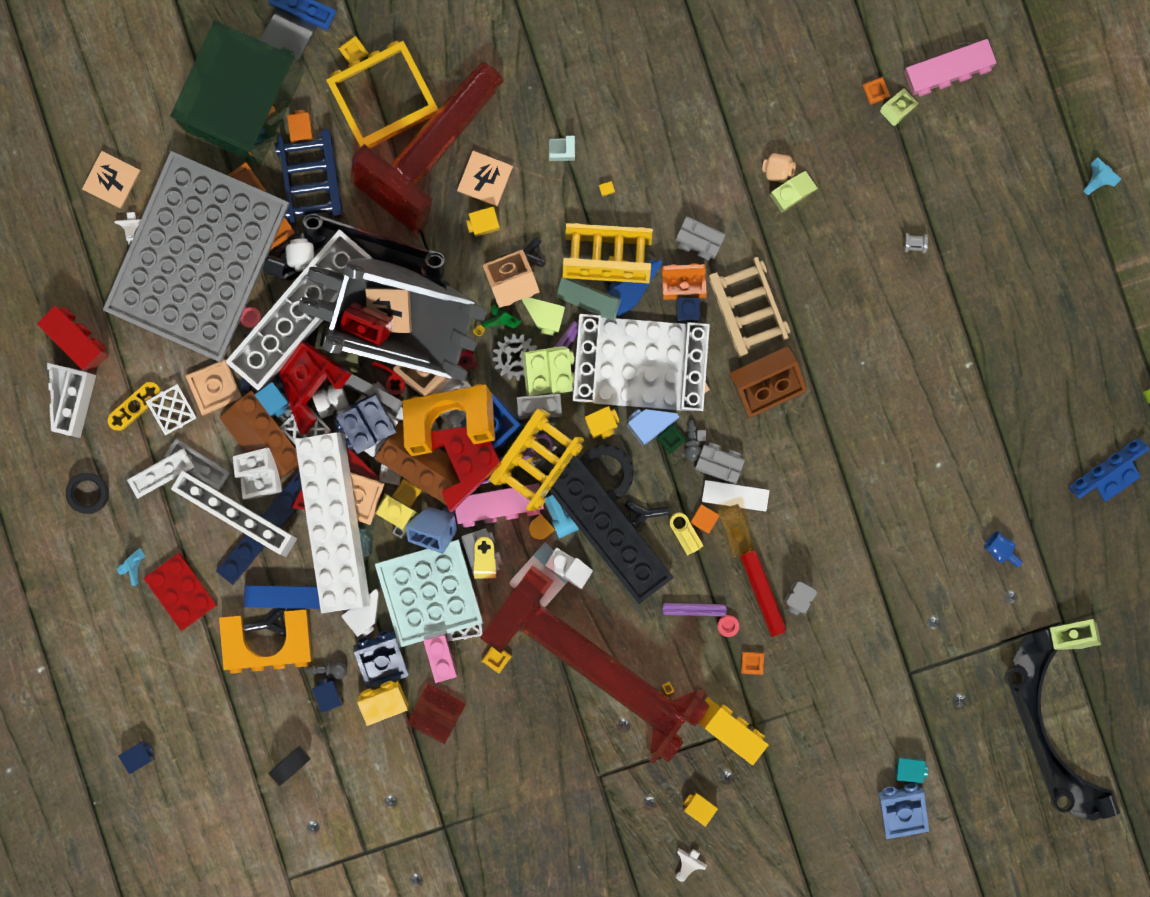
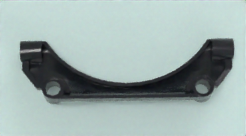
[263,214,450,289]
[1004,628,1120,821]

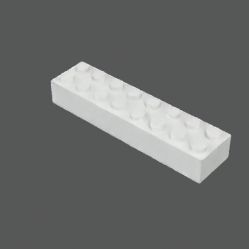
[226,230,373,391]
[295,432,371,613]

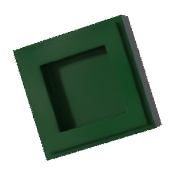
[656,424,687,454]

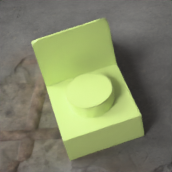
[880,88,919,126]

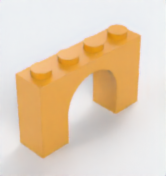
[402,384,495,456]
[219,609,313,674]

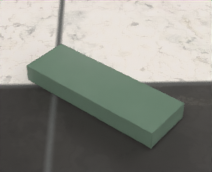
[556,277,621,321]

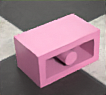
[424,634,458,683]

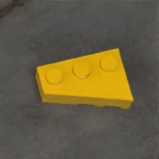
[692,697,768,765]

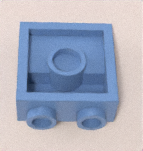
[878,783,929,839]

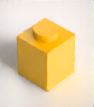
[466,207,500,237]
[683,792,718,827]

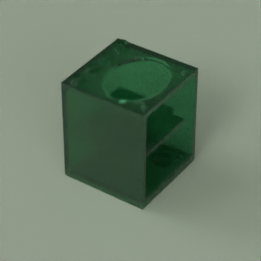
[170,20,304,166]

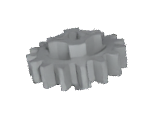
[492,334,537,381]

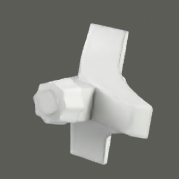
[115,212,141,245]
[675,848,707,882]

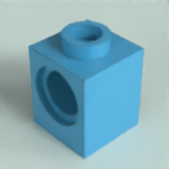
[255,382,289,417]

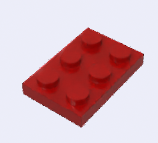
[143,553,218,631]

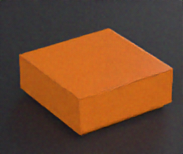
[862,77,890,105]
[690,504,720,534]
[741,652,764,675]

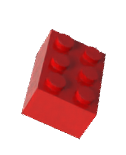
[37,305,109,373]

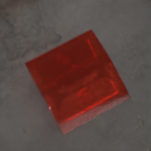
[406,684,466,745]

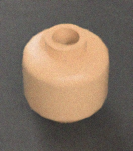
[762,153,796,183]

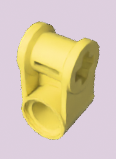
[474,537,496,579]

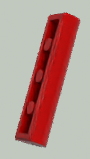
[739,550,787,637]

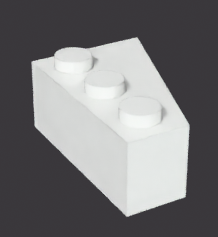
[47,363,96,438]

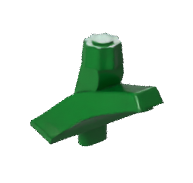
[482,304,521,329]

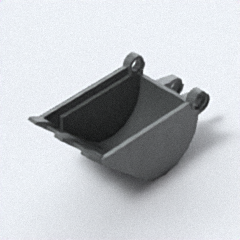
[298,258,487,381]

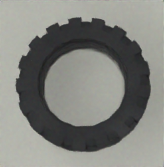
[580,444,634,501]

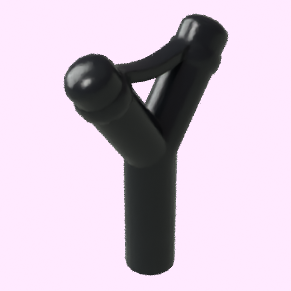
[501,237,546,267]
[625,500,669,529]
[244,608,286,637]

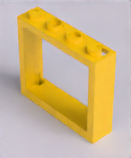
[326,41,439,152]

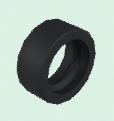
[66,473,109,514]
[268,746,311,786]

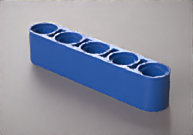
[244,585,320,609]

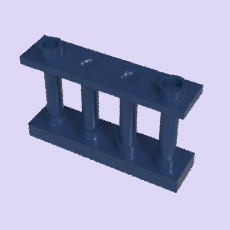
[275,129,343,225]

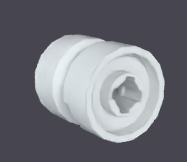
[312,385,350,419]

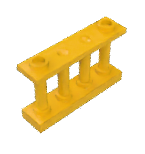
[563,223,653,283]
[489,409,584,511]

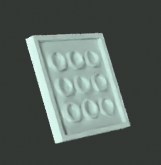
[375,539,484,647]

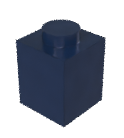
[677,298,700,322]
[312,678,344,713]
[118,741,155,774]

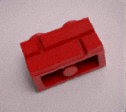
[340,302,393,346]

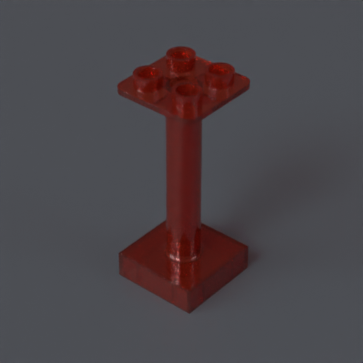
[480,564,710,764]

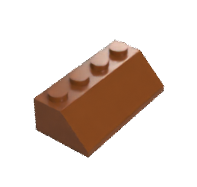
[220,391,299,481]
[374,422,460,505]

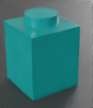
[894,757,928,783]

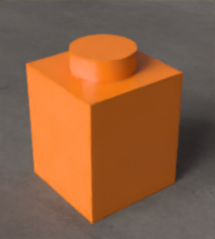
[287,110,314,143]

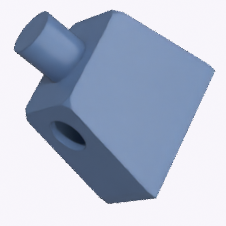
[405,506,457,554]

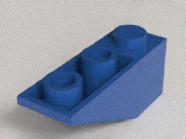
[606,259,662,317]

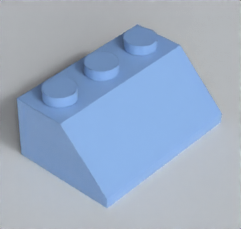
[627,409,679,447]

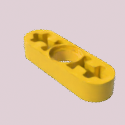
[108,382,161,431]

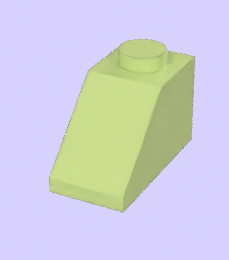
[770,171,818,213]
[522,298,565,336]
[1050,619,1101,650]

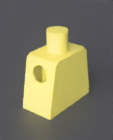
[375,494,419,531]

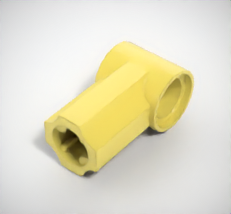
[669,512,703,555]

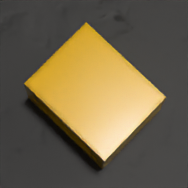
[599,181,615,197]

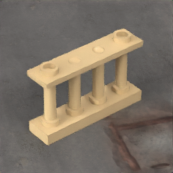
[708,257,790,358]

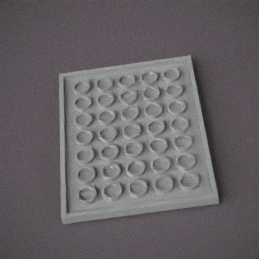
[103,151,290,362]

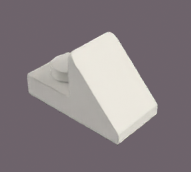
[545,547,593,589]

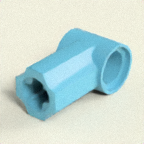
[545,495,579,539]

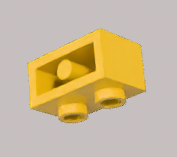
[584,406,619,439]
[357,681,408,726]

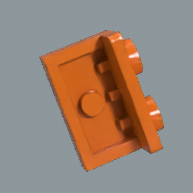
[662,263,707,300]

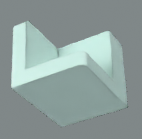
[549,136,575,161]

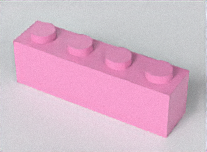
[904,39,996,97]
[455,483,544,528]

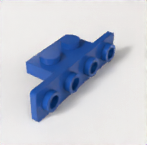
[1068,438,1149,502]

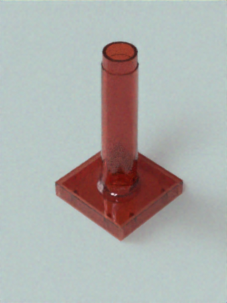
[350,62,503,235]

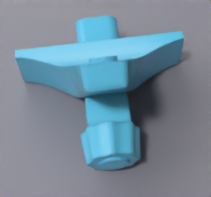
[1083,157,1121,196]
[116,548,146,586]

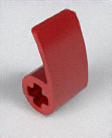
[371,362,405,397]

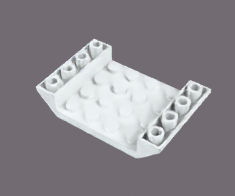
[573,314,710,411]

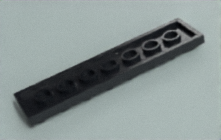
[534,444,674,604]

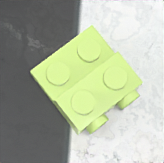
[522,346,575,396]

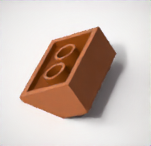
[729,346,807,418]

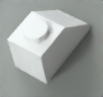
[342,589,380,637]

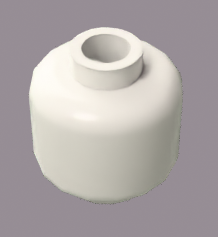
[286,239,315,271]

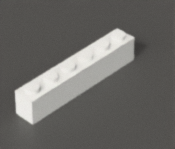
[171,471,297,557]

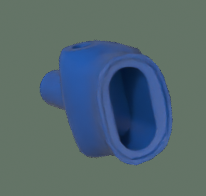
[984,531,1023,568]

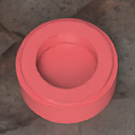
[240,307,262,329]
[717,615,739,637]

